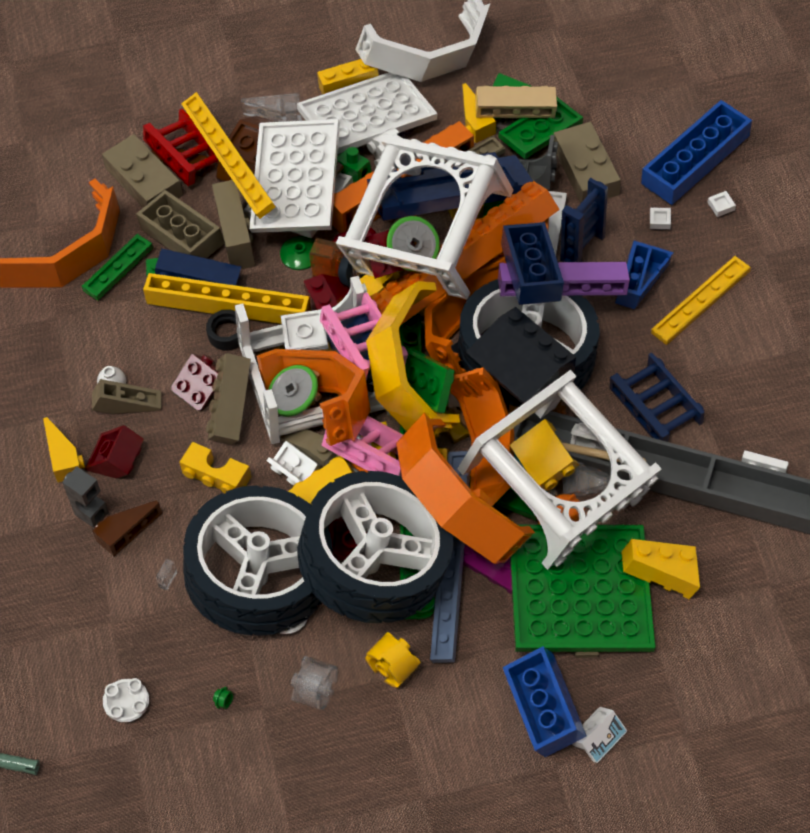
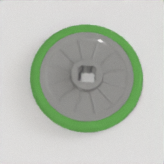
[387,216,440,271]
[268,365,318,417]

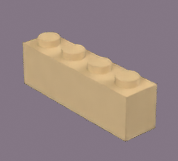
[475,86,557,118]

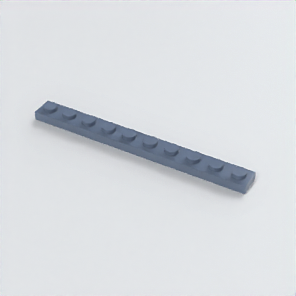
[430,451,471,663]

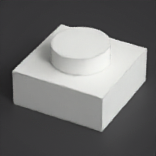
[708,191,736,217]
[650,208,671,229]

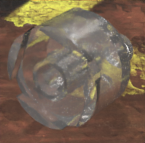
[291,656,338,710]

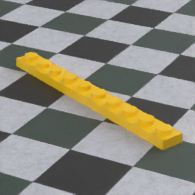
[181,92,276,219]

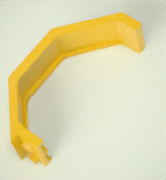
[366,281,460,438]

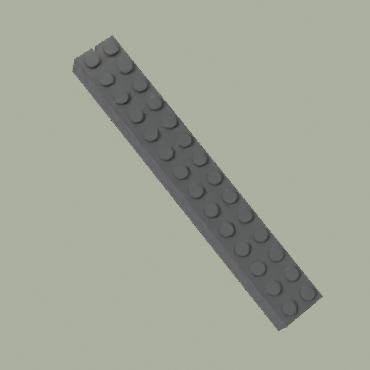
[514,411,810,534]

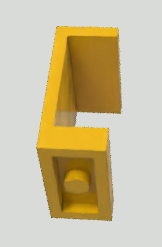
[510,419,580,491]

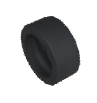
[206,309,239,351]

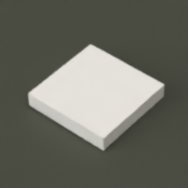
[281,309,329,350]

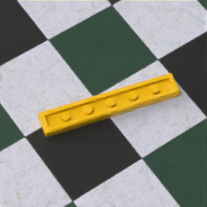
[651,256,751,345]

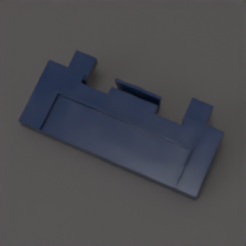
[367,152,533,221]

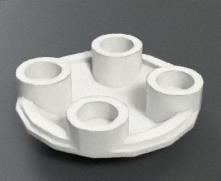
[103,678,149,722]

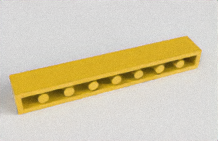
[143,273,311,324]

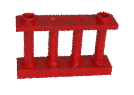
[143,109,218,186]

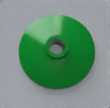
[280,236,321,270]

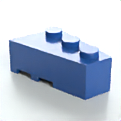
[615,241,674,309]

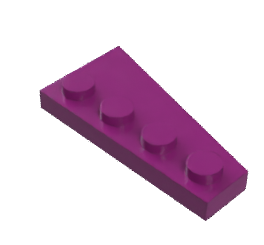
[463,544,512,594]

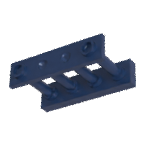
[560,178,608,262]
[609,353,705,442]

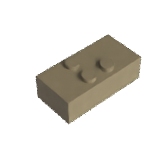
[553,122,621,203]
[102,134,183,208]
[212,180,255,269]
[136,190,224,259]

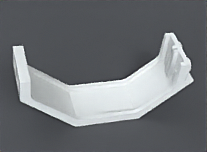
[355,0,490,82]

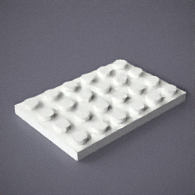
[297,72,437,154]
[249,119,340,233]

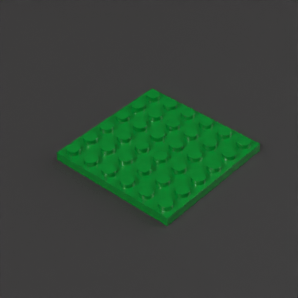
[510,525,655,652]

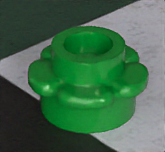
[213,687,234,709]

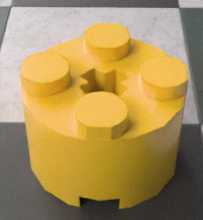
[365,632,421,688]

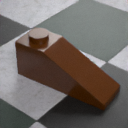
[92,500,162,557]

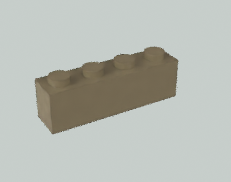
[206,353,251,445]

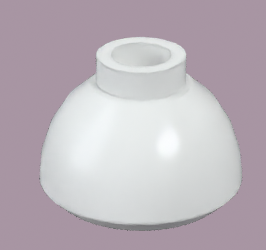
[97,366,127,384]

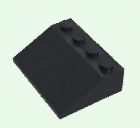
[466,307,576,404]

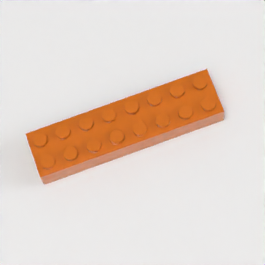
[332,121,474,233]

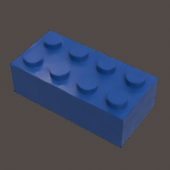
[502,646,587,757]

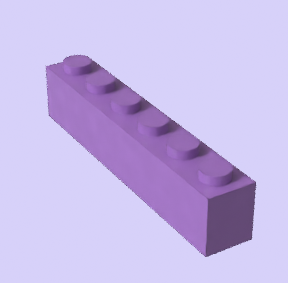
[498,262,630,296]

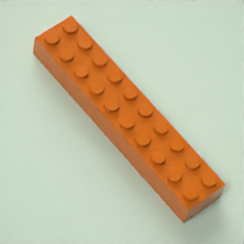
[370,181,560,325]

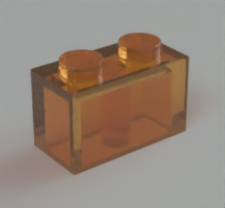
[309,238,343,277]

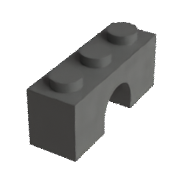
[62,467,109,528]

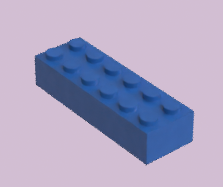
[641,100,752,205]

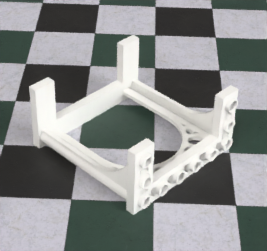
[336,135,513,300]
[235,276,390,444]
[458,370,661,570]

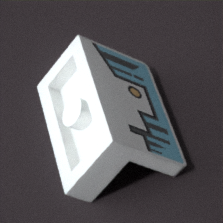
[572,707,627,763]

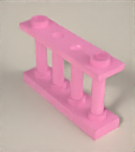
[319,293,408,380]
[321,416,403,477]

